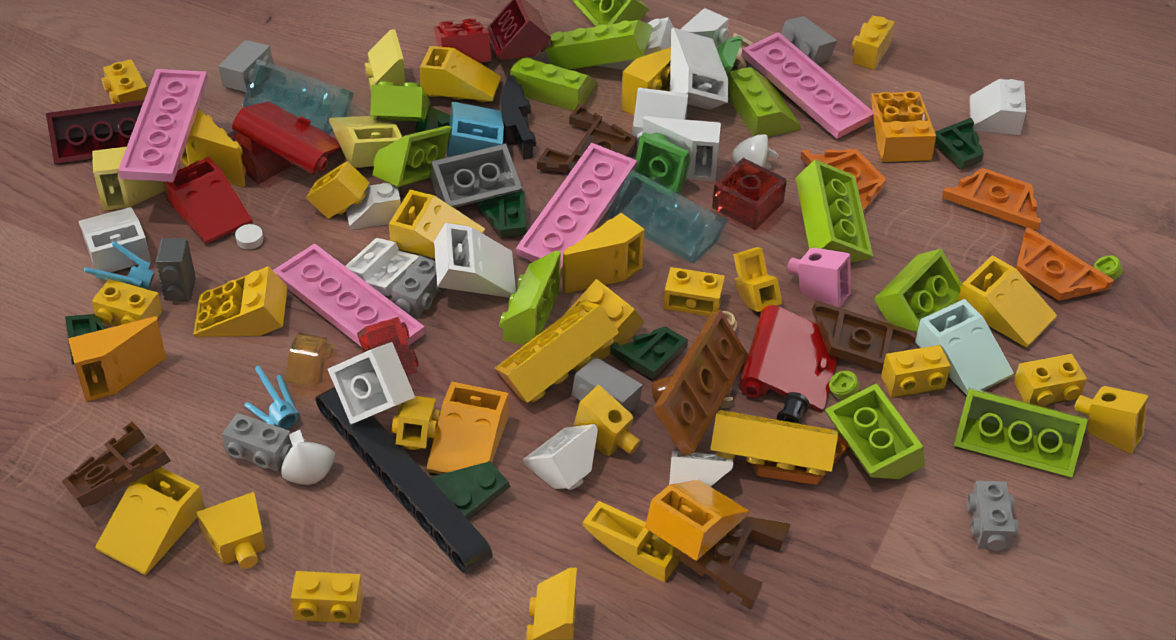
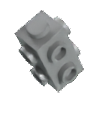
[391,255,444,319]
[222,413,292,472]
[967,481,1018,551]

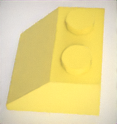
[365,29,405,92]

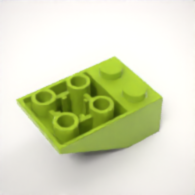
[370,81,431,122]

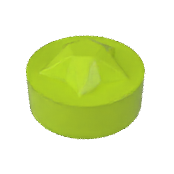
[1093,256,1123,280]
[829,371,860,400]

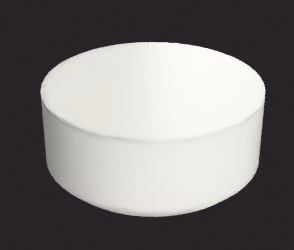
[235,224,263,250]

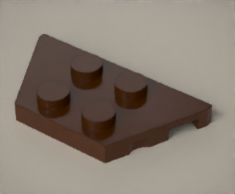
[812,300,917,371]

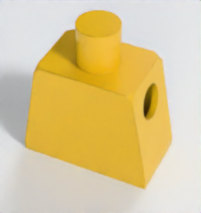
[573,384,641,456]
[1074,386,1149,454]
[196,492,266,569]

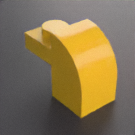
[733,247,783,312]

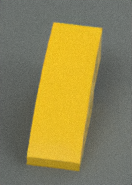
[583,501,680,583]

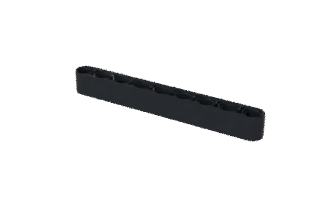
[315,386,493,574]

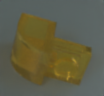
[285,333,334,387]

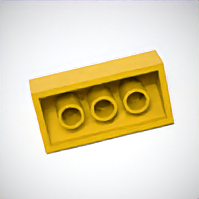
[494,300,619,403]
[710,410,838,475]

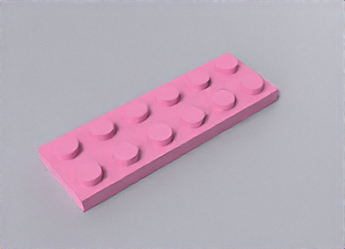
[741,32,874,139]
[118,69,208,182]
[516,143,637,274]
[273,243,425,354]

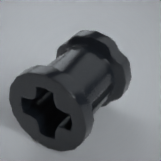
[776,392,810,424]

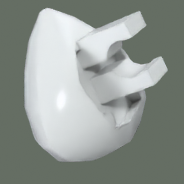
[732,134,779,175]
[282,430,335,485]

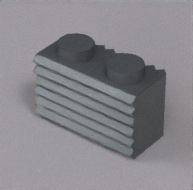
[155,238,196,301]

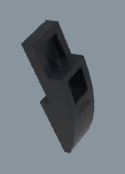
[501,75,536,160]

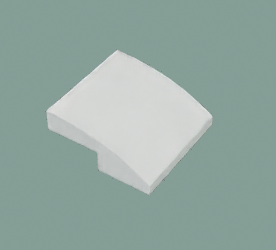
[345,238,419,296]

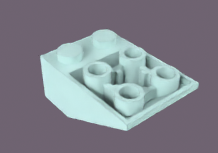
[915,299,1014,395]

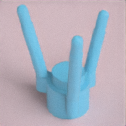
[84,241,155,290]
[244,366,300,430]

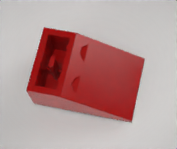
[434,18,492,63]
[163,156,253,244]

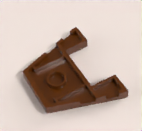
[537,104,637,173]
[62,422,171,508]
[672,516,791,610]

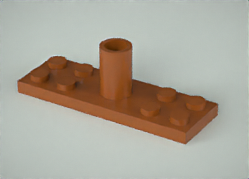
[652,310,748,456]

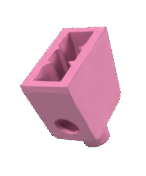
[787,248,851,308]

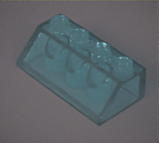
[242,59,354,135]
[608,169,728,263]

